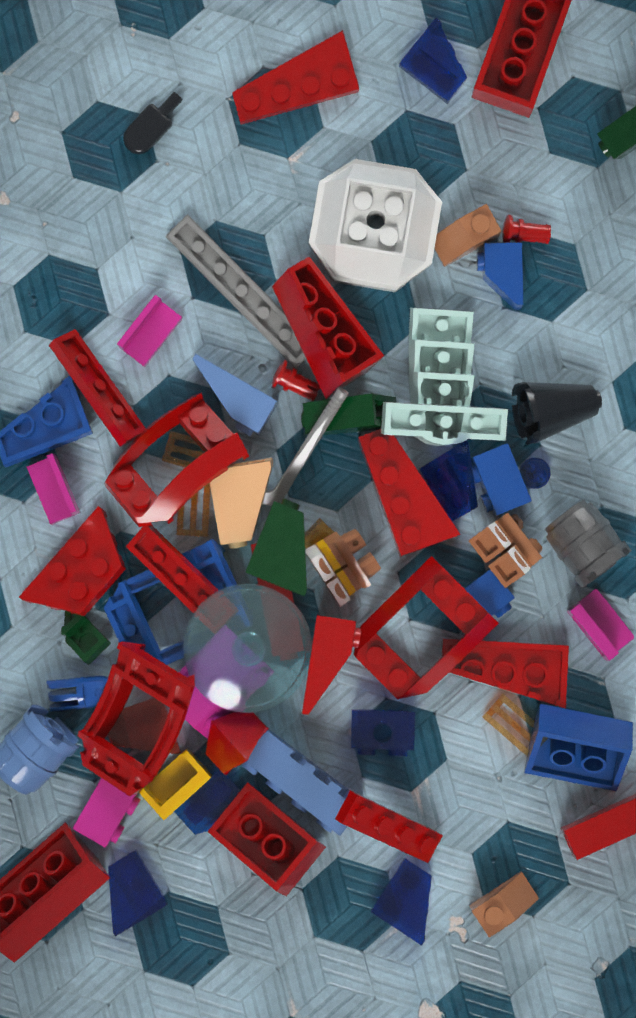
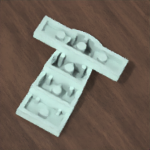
[381,308,508,446]

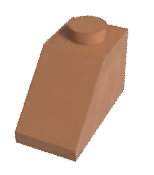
[434,204,501,267]
[469,871,539,938]

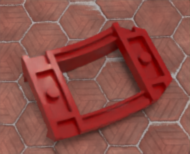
[104,393,249,527]
[354,556,499,699]
[77,641,195,797]

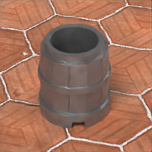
[545,500,632,588]

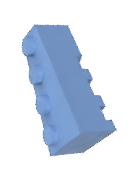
[241,729,350,836]

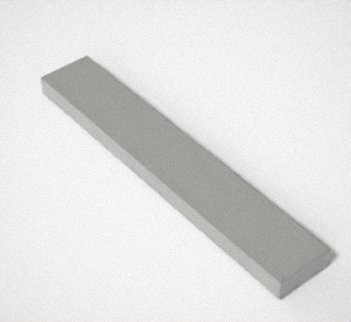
[166,214,306,369]

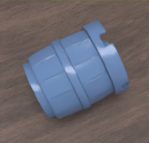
[0,705,80,795]

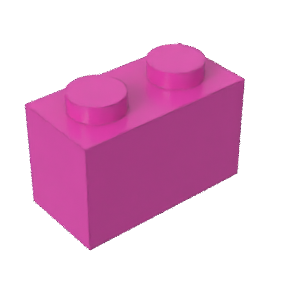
[72,778,141,848]

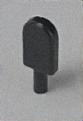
[123,92,183,155]

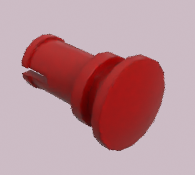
[502,214,551,244]
[271,360,320,402]

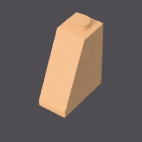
[210,458,273,549]

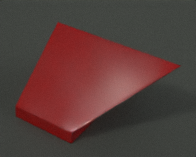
[206,707,269,775]

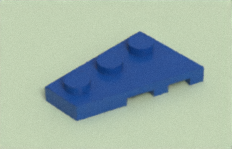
[0,375,93,467]

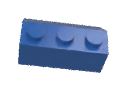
[524,704,633,791]

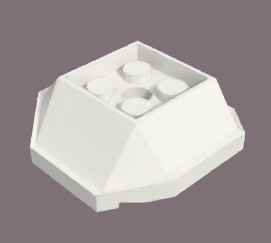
[309,159,442,292]

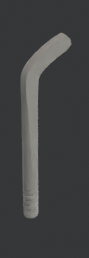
[262,387,349,506]

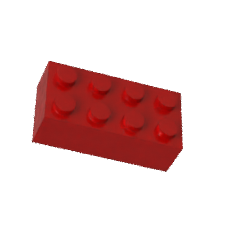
[471,0,572,118]

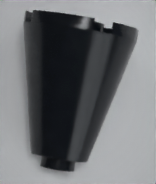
[511,382,602,445]

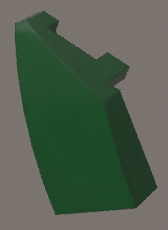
[61,611,111,665]

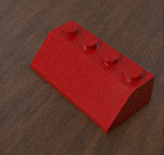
[0,822,110,963]

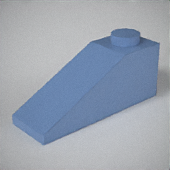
[193,354,278,437]

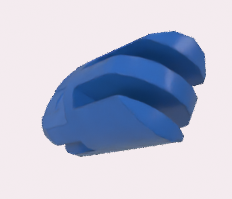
[46,675,108,712]

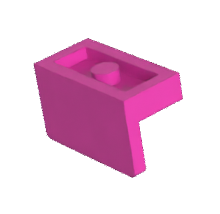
[117,295,183,367]
[27,453,80,525]
[567,589,634,661]

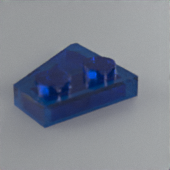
[399,18,467,104]
[420,441,478,522]

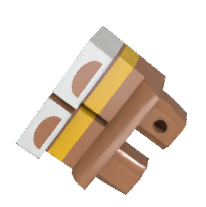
[469,513,543,588]
[305,529,381,607]

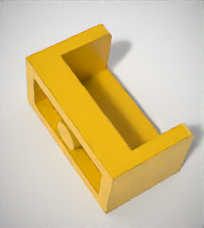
[139,748,213,820]

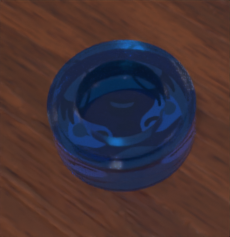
[519,457,551,489]

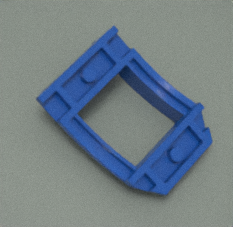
[104,539,253,665]

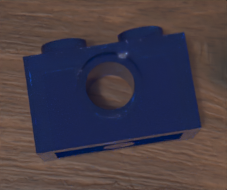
[350,709,415,756]

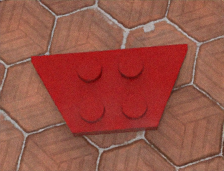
[19,506,126,616]

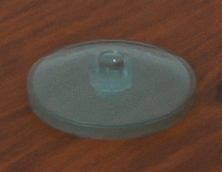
[183,584,312,713]

